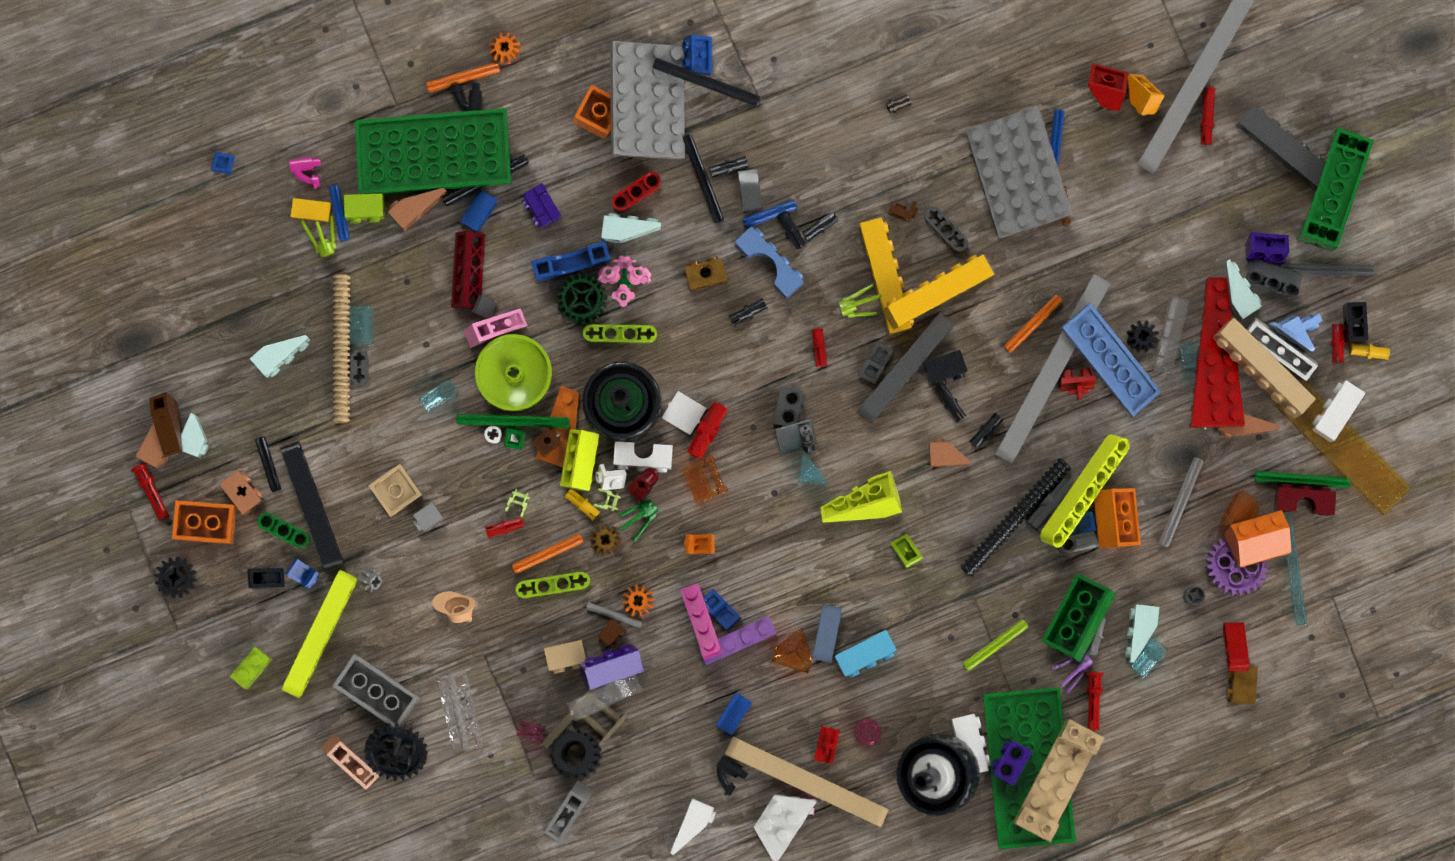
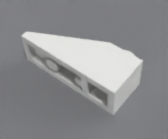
[670,798,716,855]

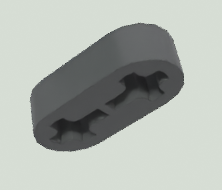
[350,349,369,386]

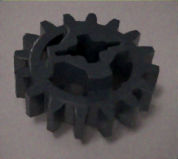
[154,557,197,599]

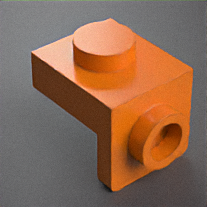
[684,534,715,554]

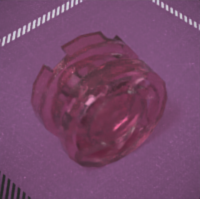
[854,718,881,746]
[516,720,546,741]

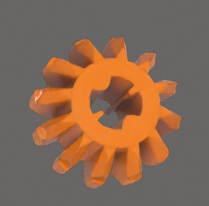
[489,32,521,65]
[622,585,655,618]

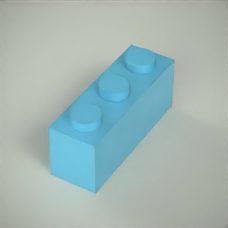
[834,630,897,678]

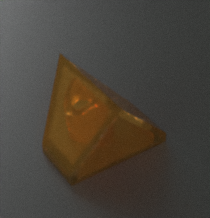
[772,627,812,673]

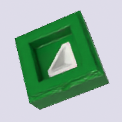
[503,426,526,450]

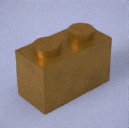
[1226,665,1258,705]

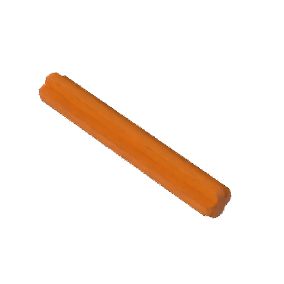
[426,62,500,93]
[1004,295,1063,353]
[512,533,584,574]

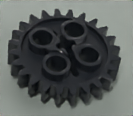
[364,722,428,781]

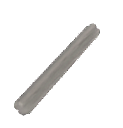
[1159,457,1204,547]

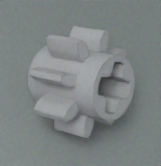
[358,567,382,593]

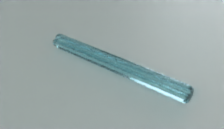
[1283,511,1307,625]

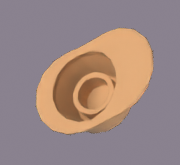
[432,591,476,623]

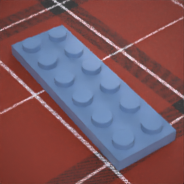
[1061,303,1161,417]

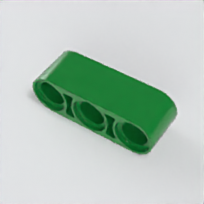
[257,513,311,549]

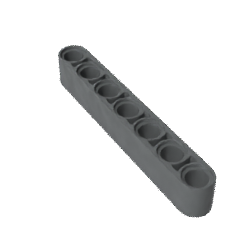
[857,312,956,424]

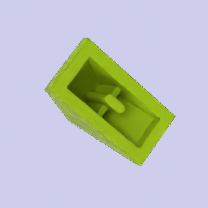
[890,534,923,569]

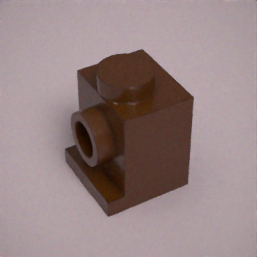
[531,428,562,458]
[598,618,628,649]

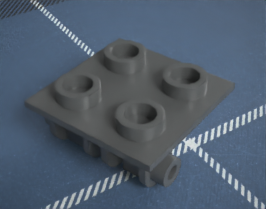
[775,419,817,455]

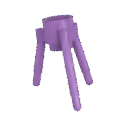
[1052,653,1093,694]

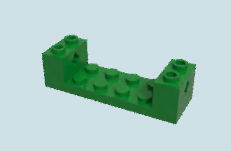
[1296,128,1374,252]

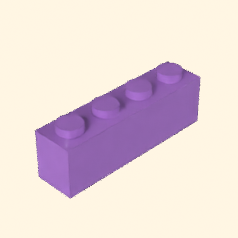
[698,616,777,666]

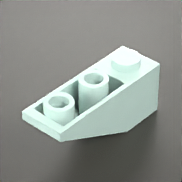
[601,213,661,243]
[1223,259,1262,321]
[250,335,310,378]
[1125,604,1159,663]

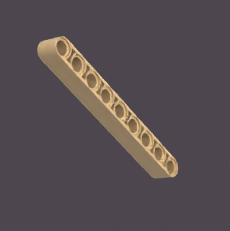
[725,737,889,827]

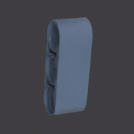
[812,604,842,663]

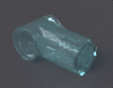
[419,381,458,412]
[1131,638,1168,678]

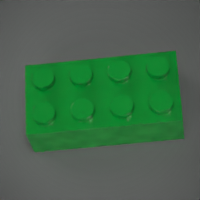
[1041,573,1116,662]

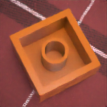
[572,84,611,140]

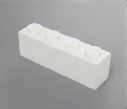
[1246,317,1318,381]

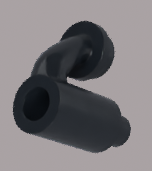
[449,83,482,111]
[716,755,748,796]

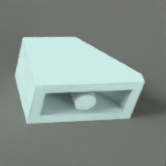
[181,413,208,458]

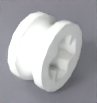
[484,426,502,444]

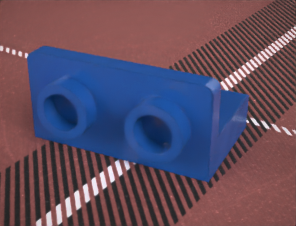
[681,35,712,76]

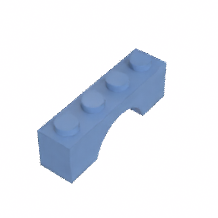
[734,226,804,300]

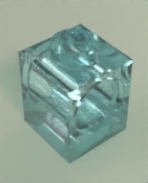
[1177,341,1199,371]

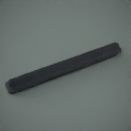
[653,58,760,106]

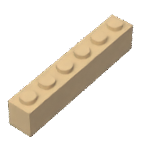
[1213,318,1316,419]

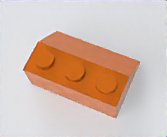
[1094,488,1141,549]
[1224,510,1291,568]

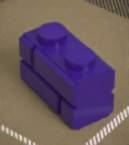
[522,183,562,229]

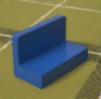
[716,692,752,735]

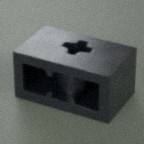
[1343,302,1368,343]

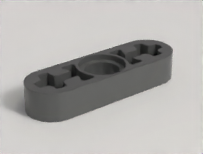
[924,207,968,253]

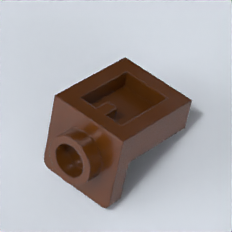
[888,201,919,223]

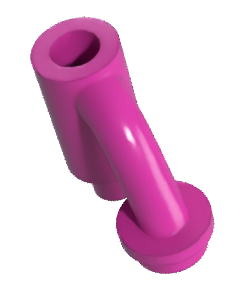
[289,156,321,189]

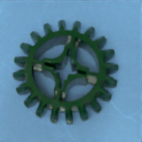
[556,273,608,325]

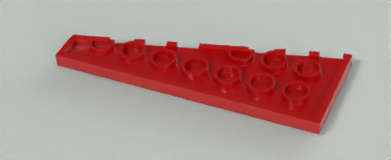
[1189,277,1245,428]

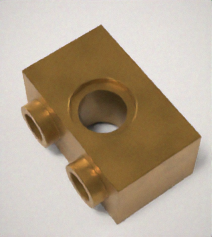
[685,257,727,292]

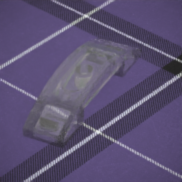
[567,674,643,722]

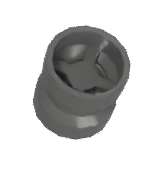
[1183,586,1205,606]

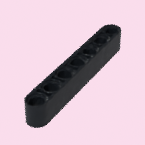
[280,441,344,571]

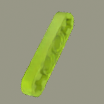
[583,324,657,344]
[516,572,590,598]

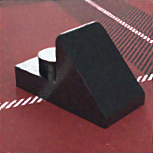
[247,568,285,589]

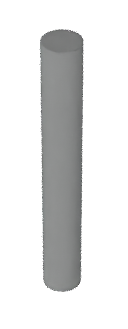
[586,602,643,628]

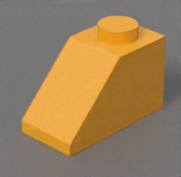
[1128,74,1165,115]

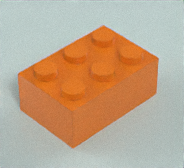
[172,500,237,545]

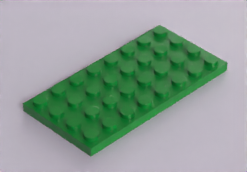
[355,108,512,194]
[983,687,1076,849]

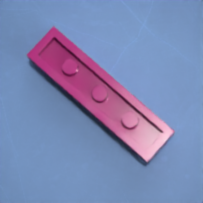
[680,583,723,659]

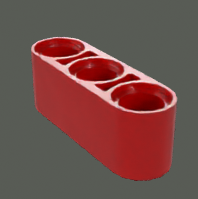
[612,172,661,213]
[1223,622,1249,672]

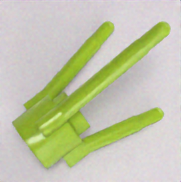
[300,215,337,257]
[839,284,882,319]

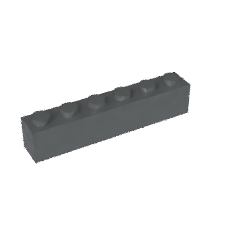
[1236,105,1325,191]

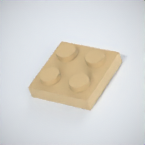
[369,464,423,517]

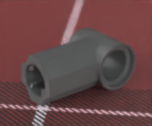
[1057,531,1097,554]

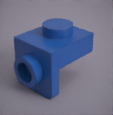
[285,558,319,589]

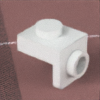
[595,464,627,491]

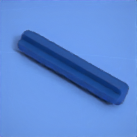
[1050,110,1065,165]
[329,185,350,241]
[743,200,797,228]

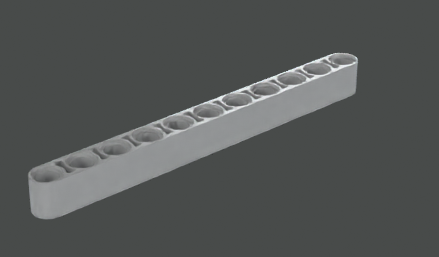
[1137,0,1254,174]
[995,274,1111,464]

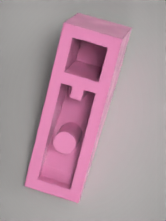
[463,309,528,348]

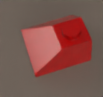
[1088,63,1129,111]

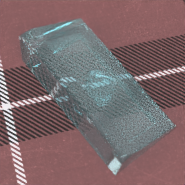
[350,306,373,345]

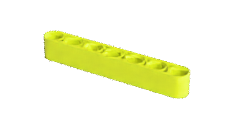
[1040,434,1130,547]
[282,570,358,699]

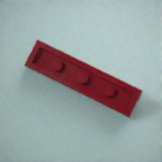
[451,231,485,309]

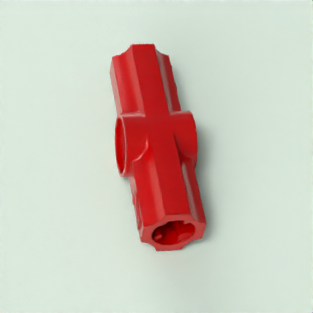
[687,402,728,460]

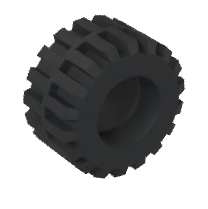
[550,729,602,781]

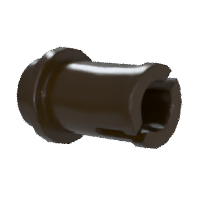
[886,94,911,114]

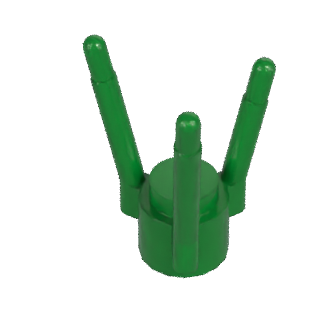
[619,499,659,542]

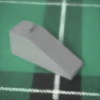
[544,781,594,843]

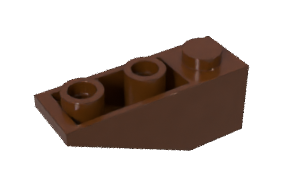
[149,392,183,457]

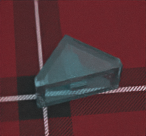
[798,453,828,487]

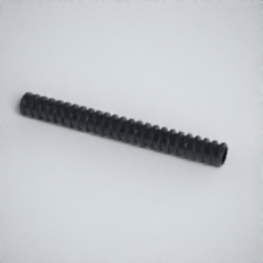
[960,458,1071,577]

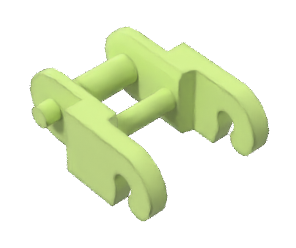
[593,488,621,511]
[505,489,530,517]

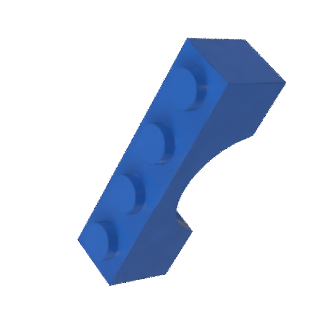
[531,241,611,283]

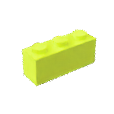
[560,429,599,491]

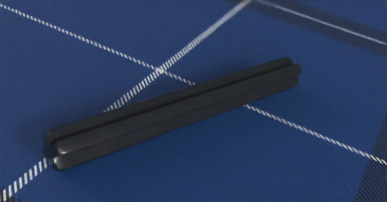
[683,134,724,224]
[442,155,529,206]

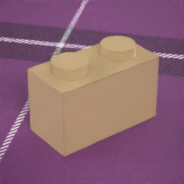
[544,640,586,674]

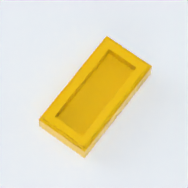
[290,198,331,222]

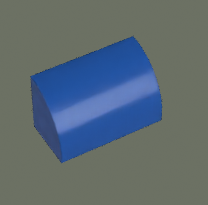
[459,190,498,233]

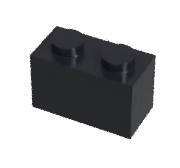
[923,350,968,387]

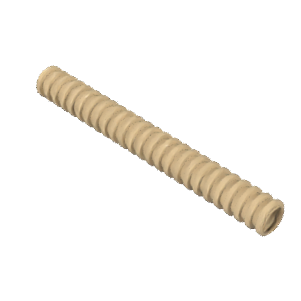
[333,274,350,423]

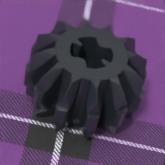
[1126,320,1159,353]

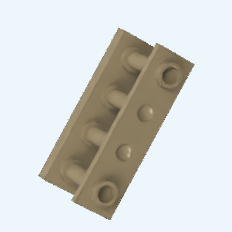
[542,688,628,765]

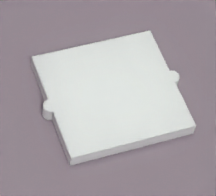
[662,391,707,435]

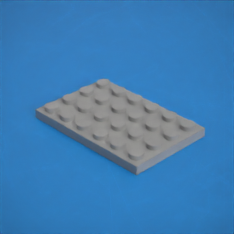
[610,41,685,160]
[966,106,1072,239]

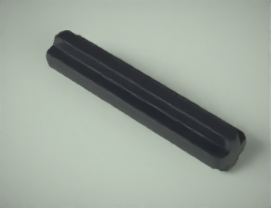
[255,436,281,492]

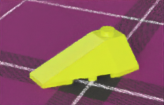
[820,471,902,523]

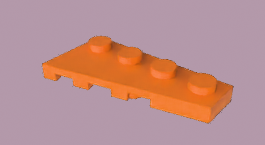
[536,386,580,468]

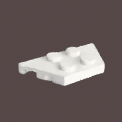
[754,794,817,861]

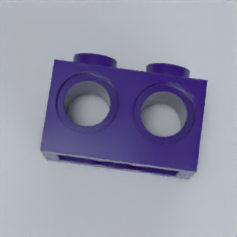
[1245,232,1289,263]
[991,740,1033,786]

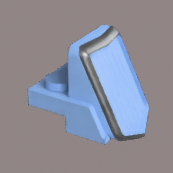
[1268,313,1323,353]

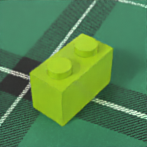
[344,194,385,223]
[230,647,273,689]

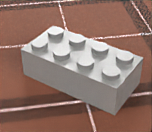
[333,654,421,727]

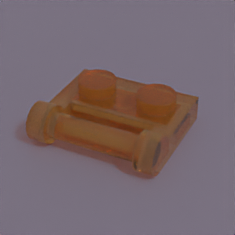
[682,456,729,504]

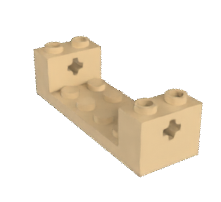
[1013,719,1104,842]

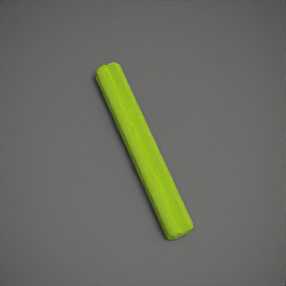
[963,620,1028,671]

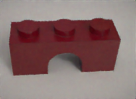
[1274,484,1336,516]

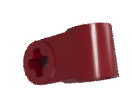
[626,467,659,502]

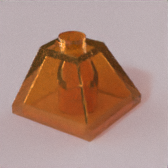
[1218,490,1259,528]

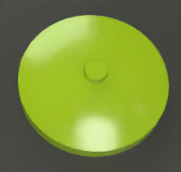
[475,334,552,411]

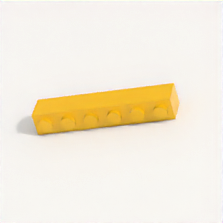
[859,217,914,335]
[883,254,994,330]

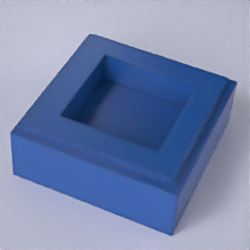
[211,151,235,175]

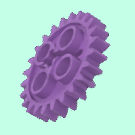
[1205,537,1269,597]

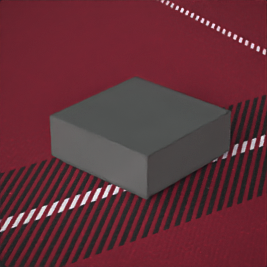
[472,295,497,319]

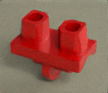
[1060,368,1096,400]
[814,726,840,764]

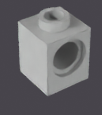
[413,503,444,532]

